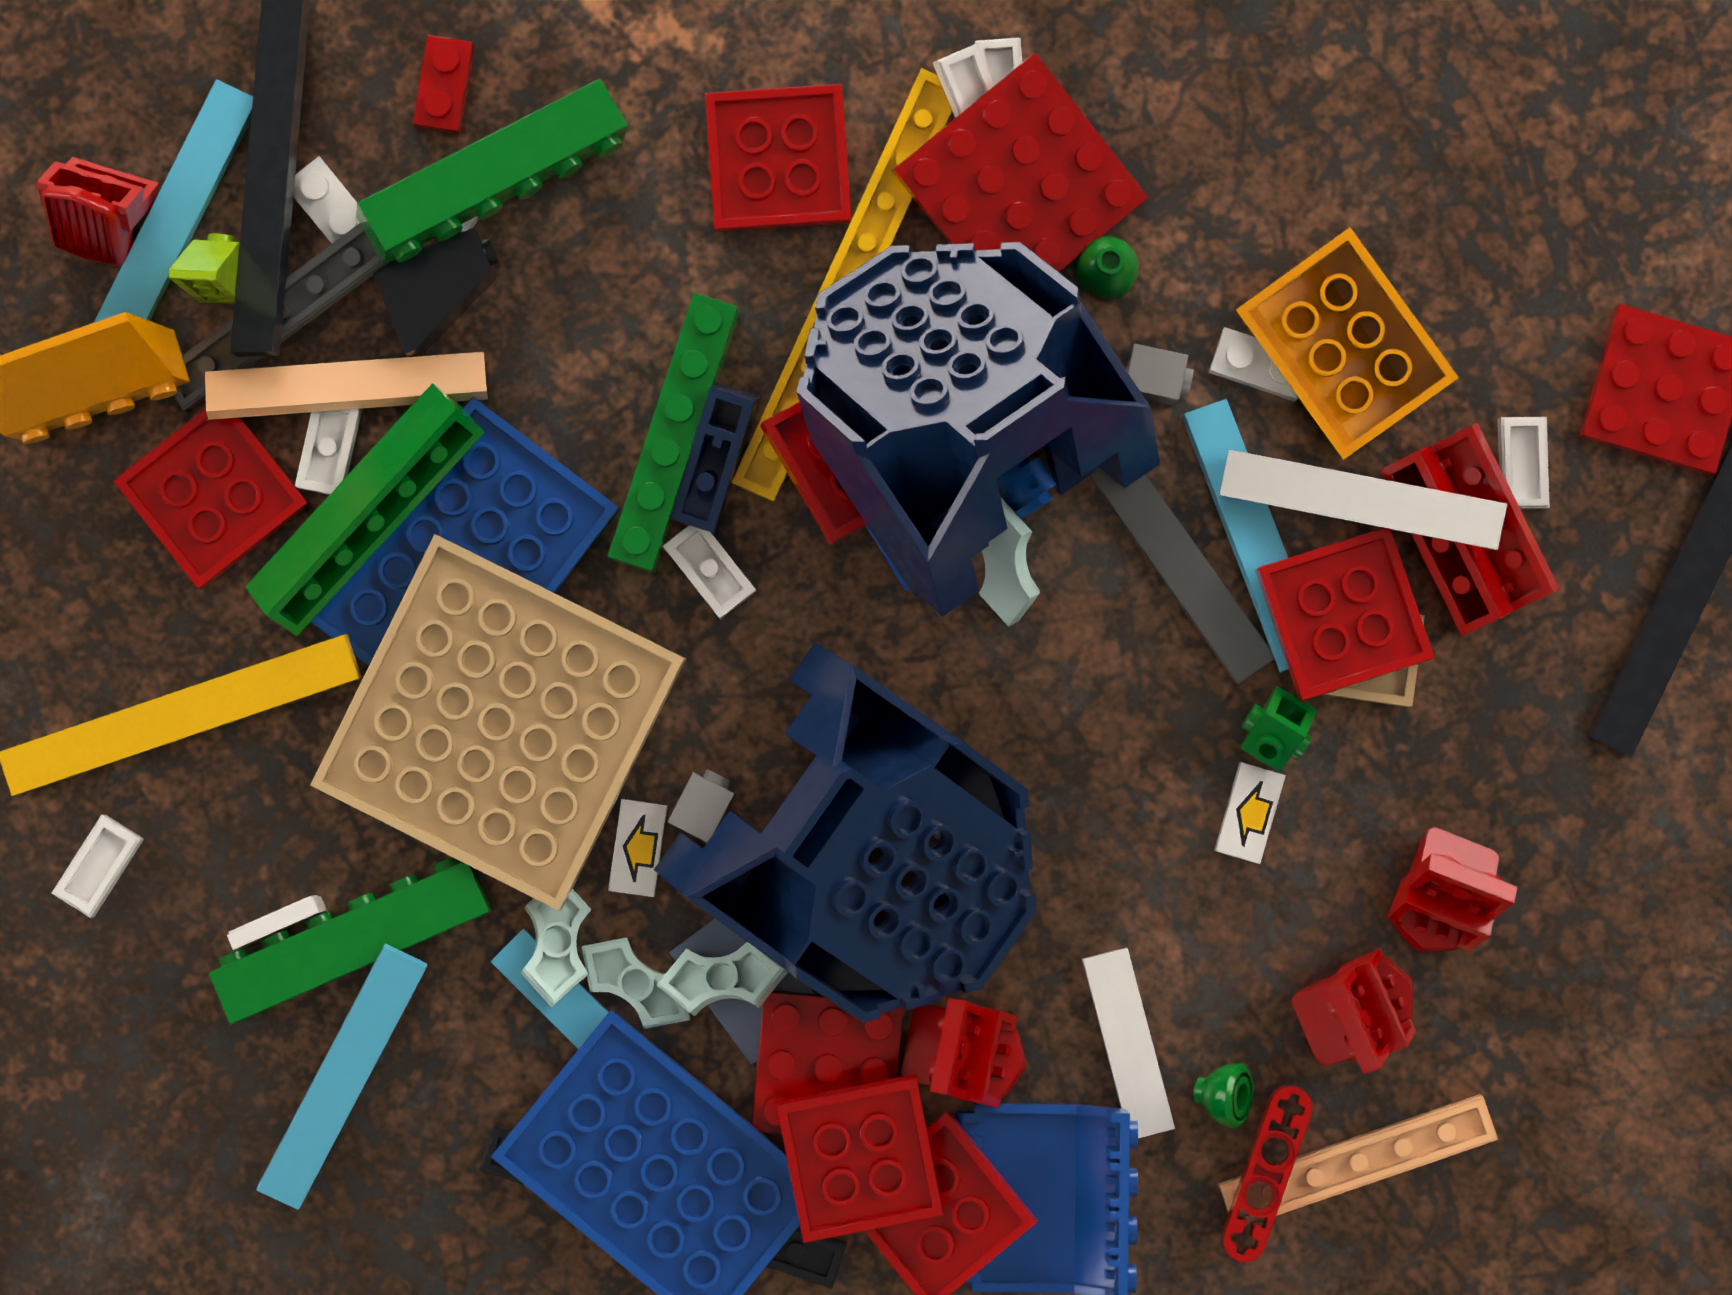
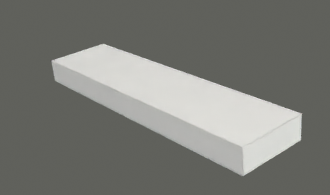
[1082,947,1175,1138]

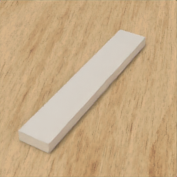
[1220,450,1507,550]

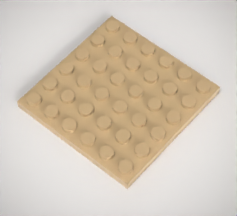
[310,534,686,911]

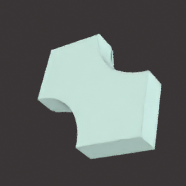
[979,498,1040,627]
[521,889,591,1008]
[582,937,691,1029]
[657,942,788,1016]

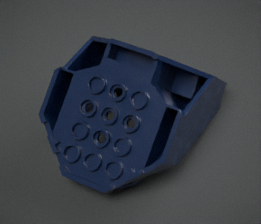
[797,242,1160,617]
[654,642,1036,1023]

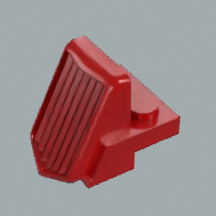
[36,157,159,267]
[1386,827,1518,953]
[1291,948,1416,1074]
[901,998,1026,1108]

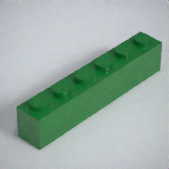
[356,79,628,264]
[607,292,740,575]
[245,383,485,636]
[209,857,494,1025]

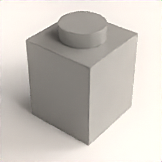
[1126,343,1194,406]
[668,769,736,842]

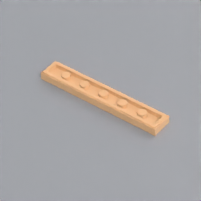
[205,352,488,420]
[1218,1094,1498,1226]

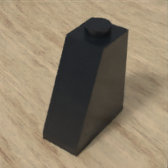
[373,228,499,357]

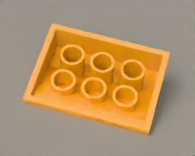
[1236,227,1459,460]
[0,312,190,444]

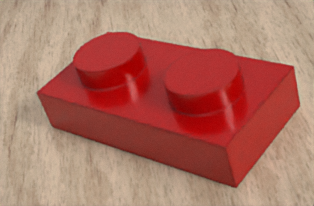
[413,35,475,135]

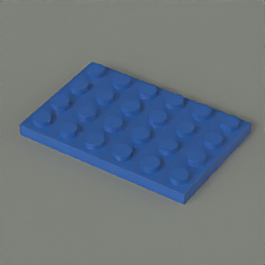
[311,397,620,666]
[491,1010,800,1295]

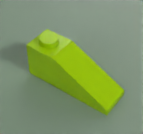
[169,233,240,304]

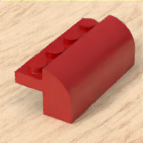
[1380,423,1560,636]

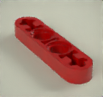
[1221,1085,1313,1262]

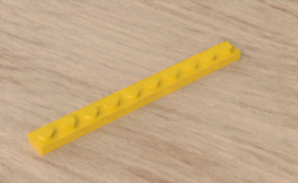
[732,68,952,503]

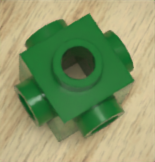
[1240,686,1317,772]

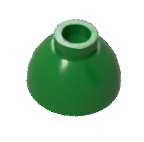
[1075,236,1139,300]
[1194,1063,1253,1129]

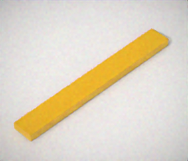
[0,634,362,796]

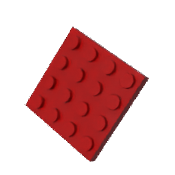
[891,53,1148,272]

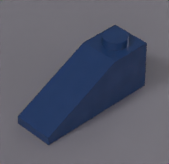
[670,383,761,533]

